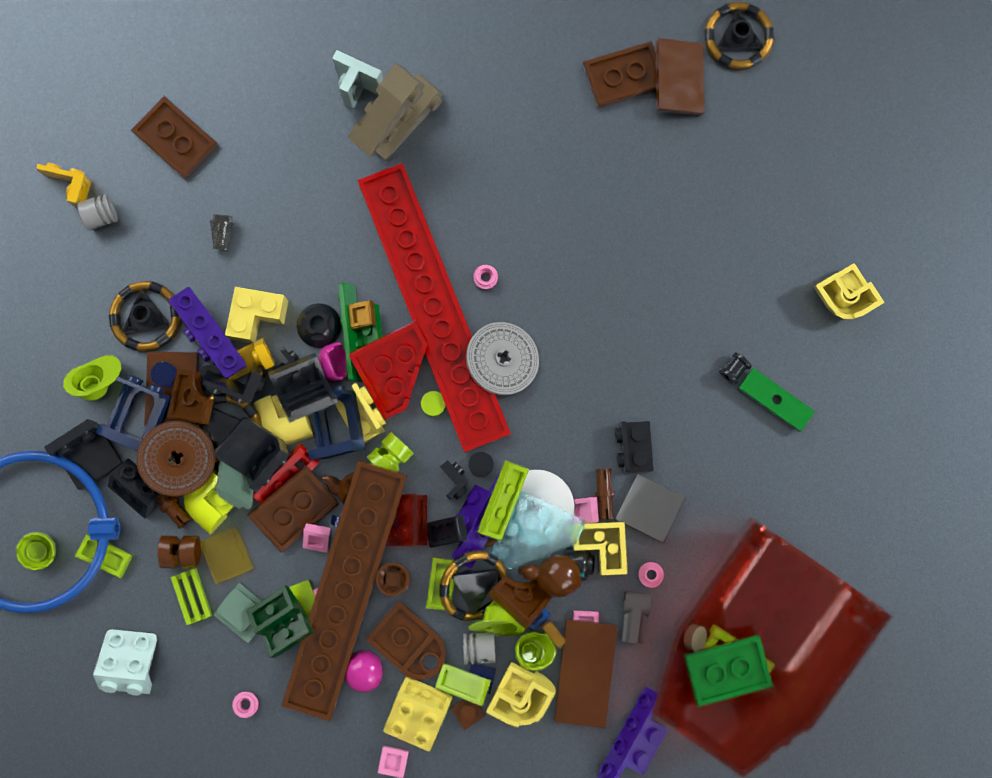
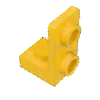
[36,163,91,208]
[230,338,275,380]

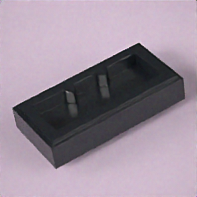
[426,515,468,548]

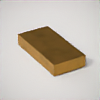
[541,620,566,648]

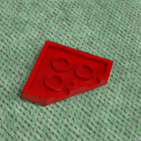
[349,320,428,420]

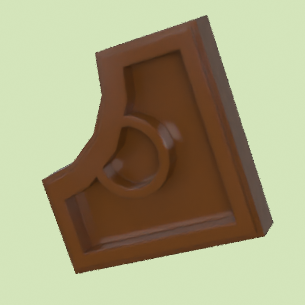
[167,370,214,425]
[488,575,553,629]

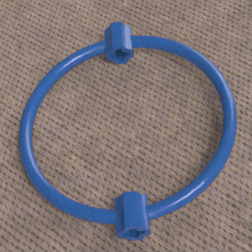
[0,451,121,613]

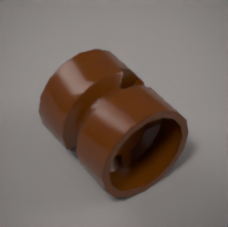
[158,536,201,568]
[376,562,412,596]

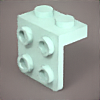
[93,629,157,695]

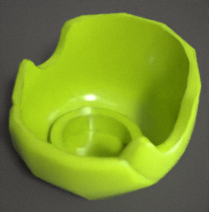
[16,532,56,571]
[514,631,556,671]

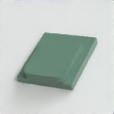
[216,460,254,510]
[213,583,262,643]

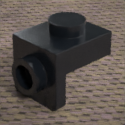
[440,460,468,500]

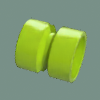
[367,431,414,472]

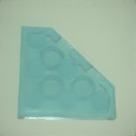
[491,490,586,570]

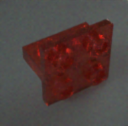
[386,494,428,546]

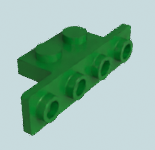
[338,282,382,382]

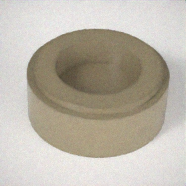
[684,624,707,651]

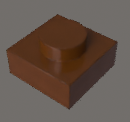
[451,699,486,730]

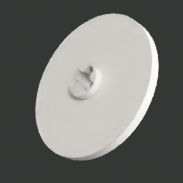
[506,470,575,545]

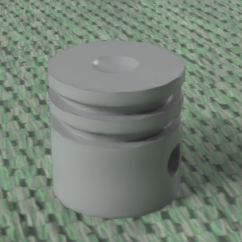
[78,193,118,230]
[463,632,495,664]

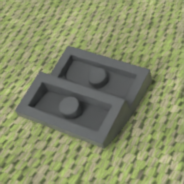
[616,474,686,543]

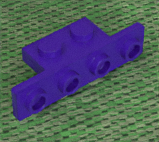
[169,287,246,379]
[452,470,501,568]
[597,687,668,778]

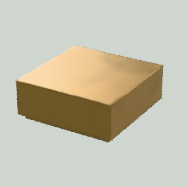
[348,300,376,330]

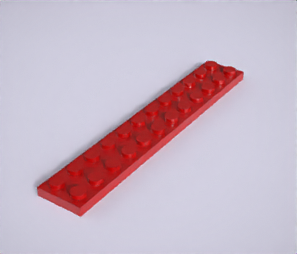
[357,163,511,453]

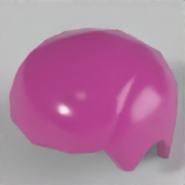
[318,342,348,382]
[345,650,383,693]

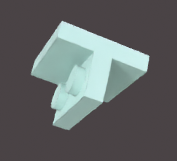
[332,50,383,109]

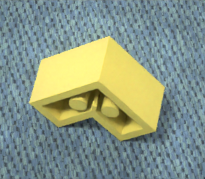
[225,287,289,344]
[571,522,627,575]

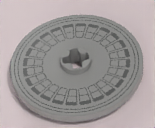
[466,322,539,395]

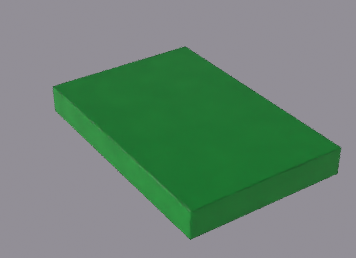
[683,634,773,707]

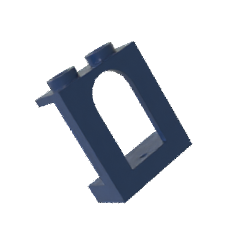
[95,375,171,451]
[308,386,366,460]

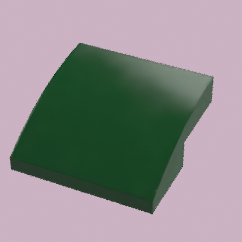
[246,586,314,658]

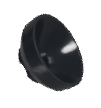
[297,303,342,348]

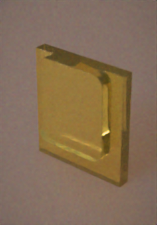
[200,527,254,584]

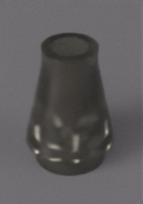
[210,214,234,251]

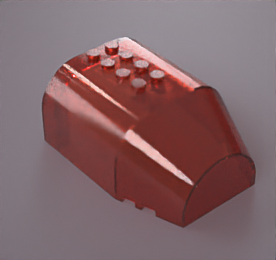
[652,517,892,777]

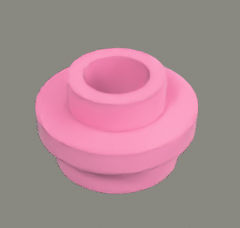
[473,265,498,290]
[638,562,664,588]
[232,691,259,718]

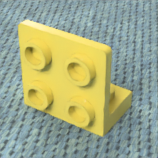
[335,383,386,443]
[383,676,453,751]

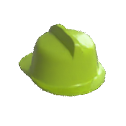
[63,355,121,401]
[468,602,525,637]

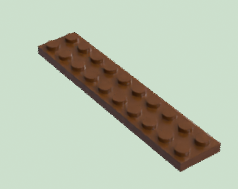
[281,460,408,721]

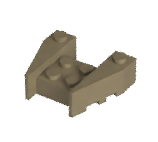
[347,63,444,160]

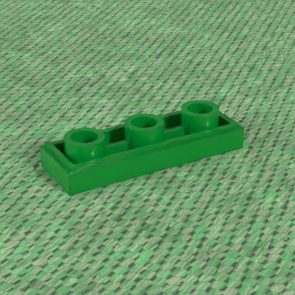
[738,368,815,432]

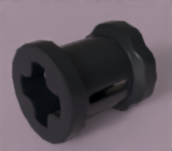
[719,352,752,385]

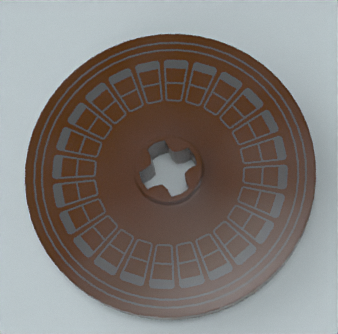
[137,421,215,497]

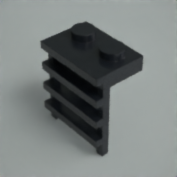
[267,353,338,423]

